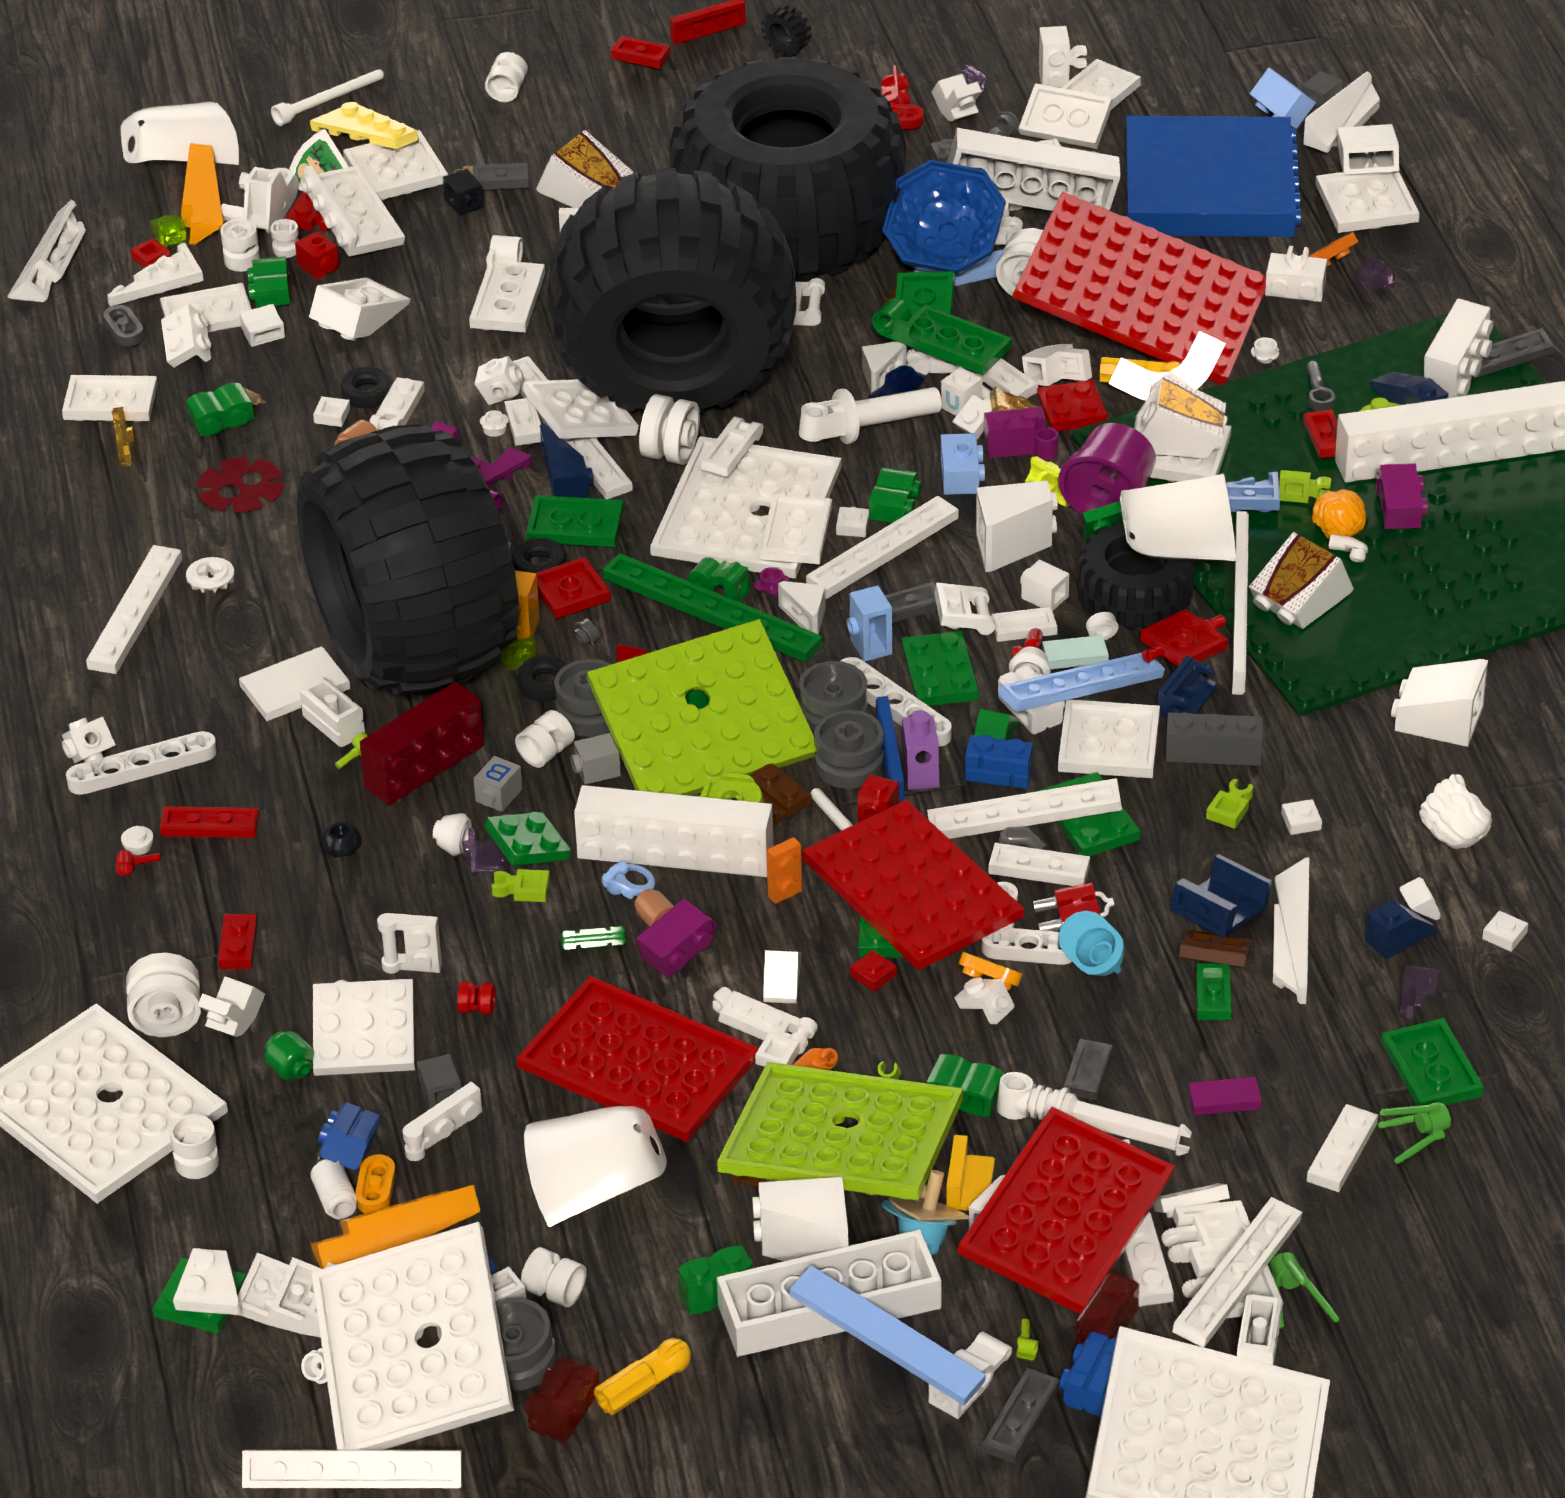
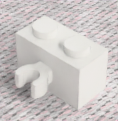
[1039,26,1087,88]
[1265,246,1327,302]

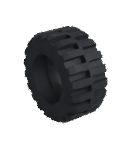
[1078,522,1195,630]

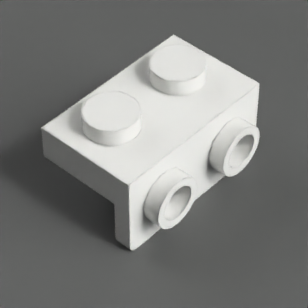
[161,304,211,367]

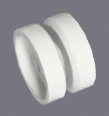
[996,228,1043,296]
[639,394,700,465]
[126,953,201,1037]

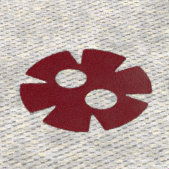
[197,457,284,513]

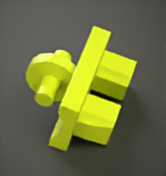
[1025,456,1069,507]

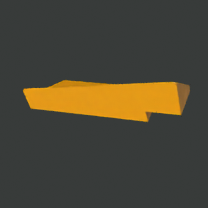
[180,143,223,245]
[310,1185,480,1269]

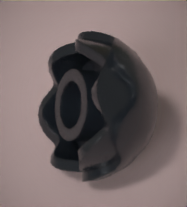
[321,822,361,858]

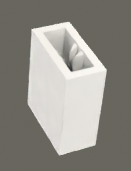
[1337,124,1399,175]

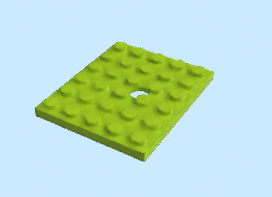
[586,619,816,796]
[717,1062,963,1200]

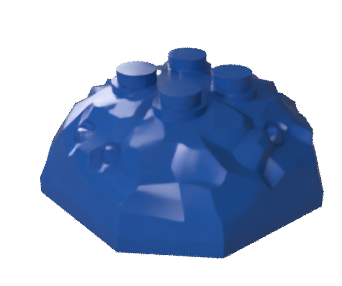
[882,160,1006,275]

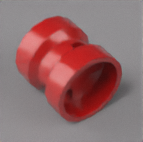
[457,981,496,1015]

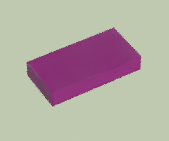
[1188,1077,1261,1115]

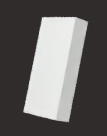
[991,607,1057,642]

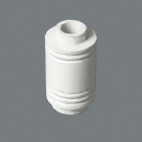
[310,1159,357,1219]

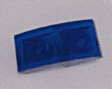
[868,365,925,399]

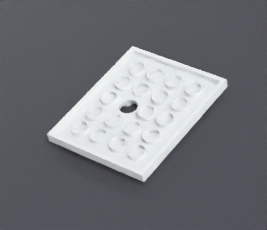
[650,436,842,579]
[0,1004,228,1204]
[312,1222,514,1450]

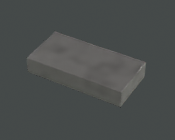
[1064,1039,1112,1100]

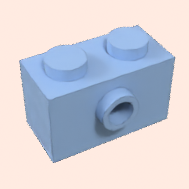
[1250,68,1316,129]
[941,433,985,495]
[846,585,892,662]

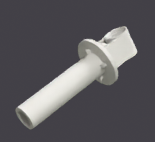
[799,387,942,444]

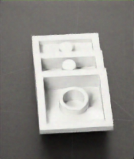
[238,1253,335,1338]

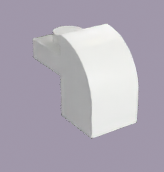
[932,74,982,121]
[1022,344,1092,386]
[197,977,265,1037]

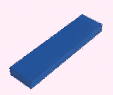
[876,696,904,802]

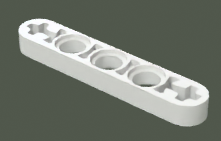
[841,657,952,747]
[66,731,217,795]

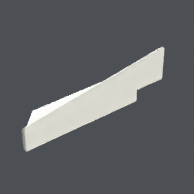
[1304,72,1380,153]
[1273,857,1309,1004]

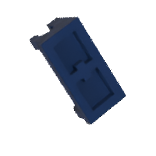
[1158,655,1217,718]

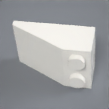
[309,278,410,341]

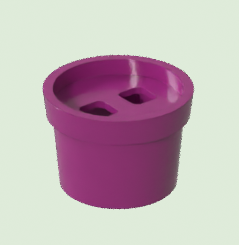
[1058,423,1156,516]

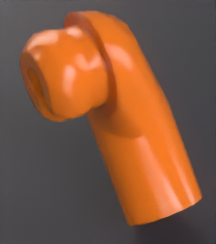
[792,1048,839,1070]

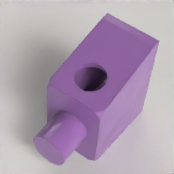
[901,710,939,790]

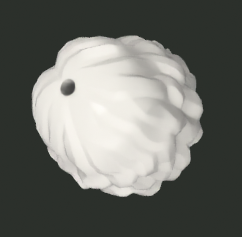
[1419,774,1492,849]

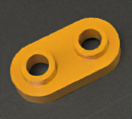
[958,952,1023,990]
[355,1154,396,1213]

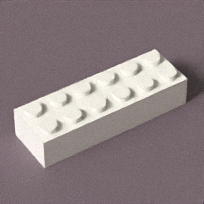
[947,128,1120,211]
[574,785,773,877]
[717,1230,941,1357]

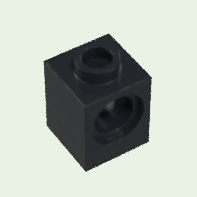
[443,169,484,216]

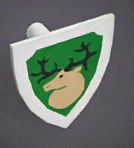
[289,128,349,191]

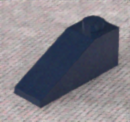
[1370,371,1449,405]
[540,424,594,498]

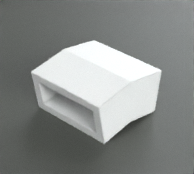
[240,304,285,347]

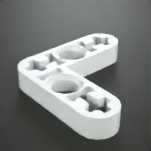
[981,882,1072,965]

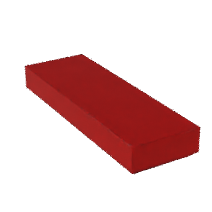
[670,0,746,45]
[160,806,260,838]

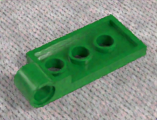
[872,298,1013,375]

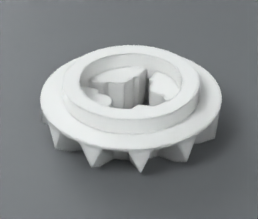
[186,557,235,593]

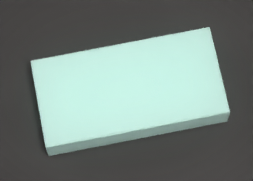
[1042,635,1109,669]

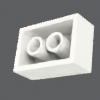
[1424,298,1493,398]

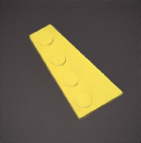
[310,102,418,149]

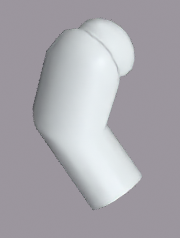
[1329,534,1368,563]

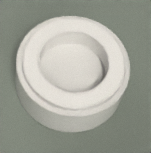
[1086,612,1118,640]

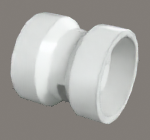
[270,219,299,258]

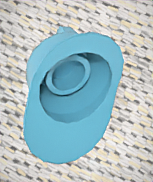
[1058,911,1124,976]
[881,1200,957,1255]

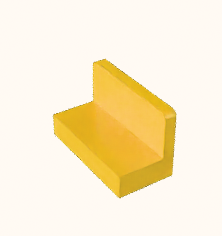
[946,1135,995,1211]

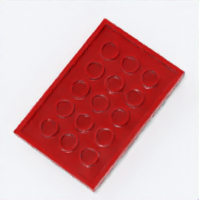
[802,799,1024,971]
[517,976,759,1142]
[957,1107,1175,1315]

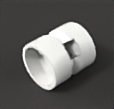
[485,52,528,102]
[220,218,260,271]
[515,710,575,768]
[170,1114,219,1179]
[521,1247,587,1307]

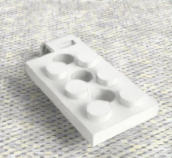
[469,235,545,333]

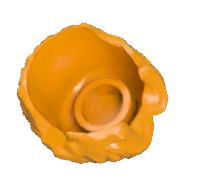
[1312,489,1366,539]

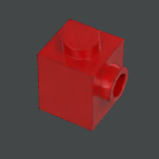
[295,231,339,280]
[857,774,899,822]

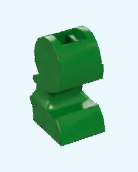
[688,557,750,603]

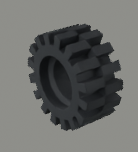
[761,4,812,57]

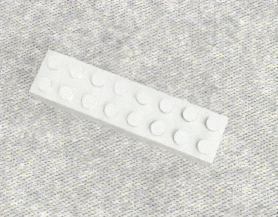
[1335,381,1565,483]

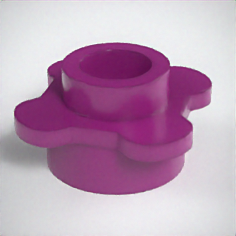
[754,567,790,596]

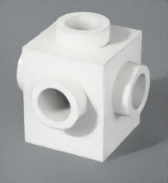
[475,356,523,405]
[62,717,115,763]

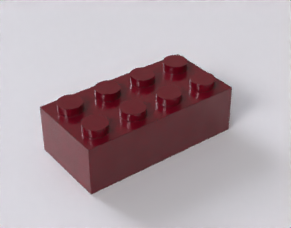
[359,681,484,806]

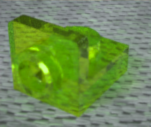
[150,214,187,246]
[500,636,536,671]

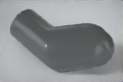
[998,827,1048,850]

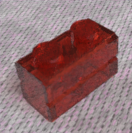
[1076,1272,1140,1345]
[525,1357,600,1443]

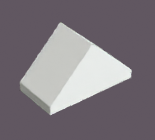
[862,341,906,396]
[778,581,826,634]
[763,951,801,1003]

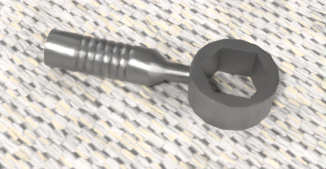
[1306,361,1335,412]

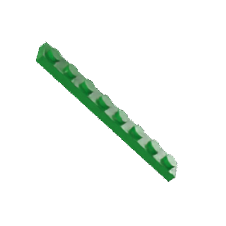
[603,553,822,663]

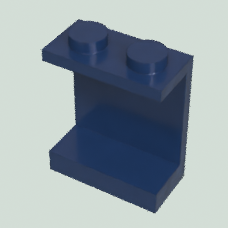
[1170,854,1272,938]

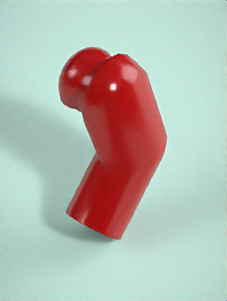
[1012,628,1043,658]

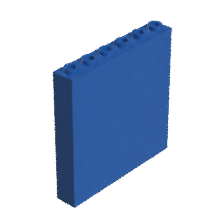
[1126,116,1301,237]

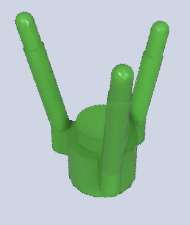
[1378,1102,1451,1164]
[1269,1252,1339,1329]

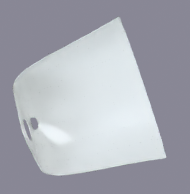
[121,102,239,165]
[1120,474,1236,561]
[524,1106,667,1227]

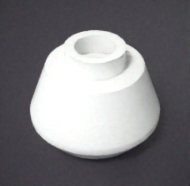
[1009,647,1051,675]
[433,813,472,856]

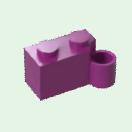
[984,407,1058,460]
[1376,463,1427,529]
[636,899,717,978]

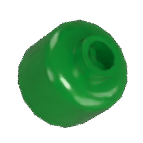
[265,1031,314,1081]

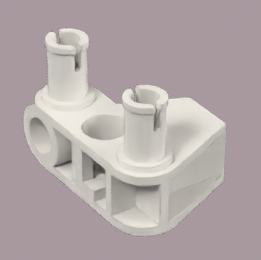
[221,167,298,234]

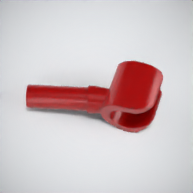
[116,850,160,876]

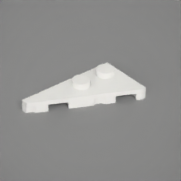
[107,243,204,306]

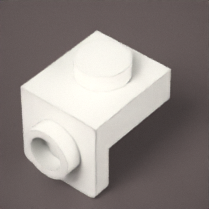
[952,394,999,439]
[954,977,1014,1024]

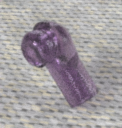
[961,65,987,91]

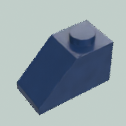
[1365,899,1437,960]

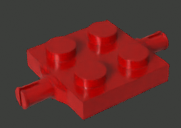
[1140,609,1228,667]

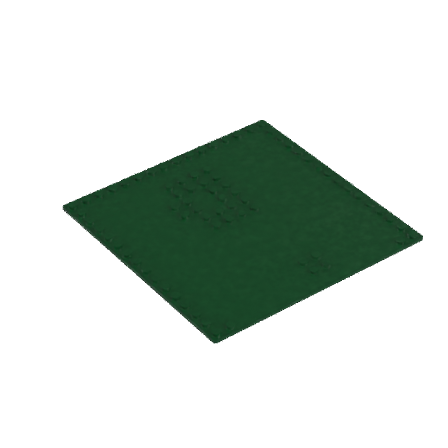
[1072,313,1565,716]

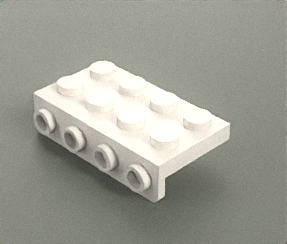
[301,165,405,256]

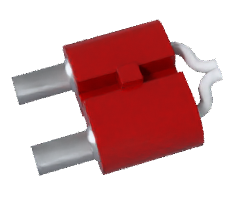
[1033,882,1114,932]

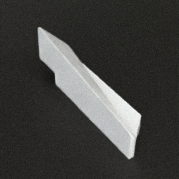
[7,199,86,302]

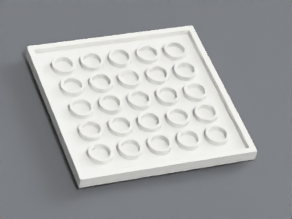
[1085,1326,1330,1498]

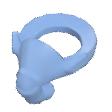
[602,860,655,899]

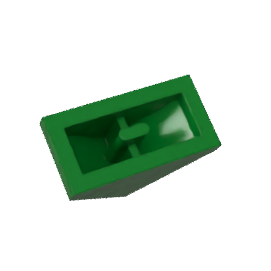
[974,709,1019,740]

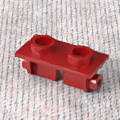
[881,65,911,104]

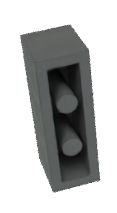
[1166,713,1263,766]

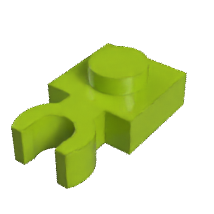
[1279,470,1331,503]
[1206,779,1253,829]
[491,869,550,902]

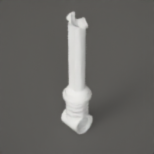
[996,1072,1192,1156]

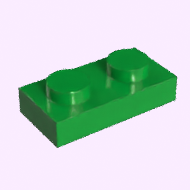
[1196,963,1231,1020]

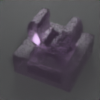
[1355,254,1395,292]

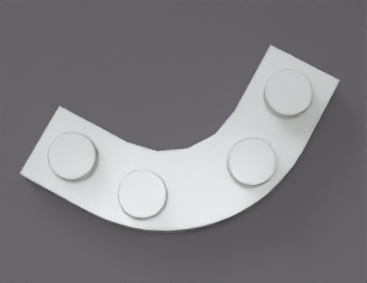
[1108,331,1226,401]

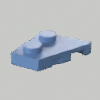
[1226,472,1280,512]

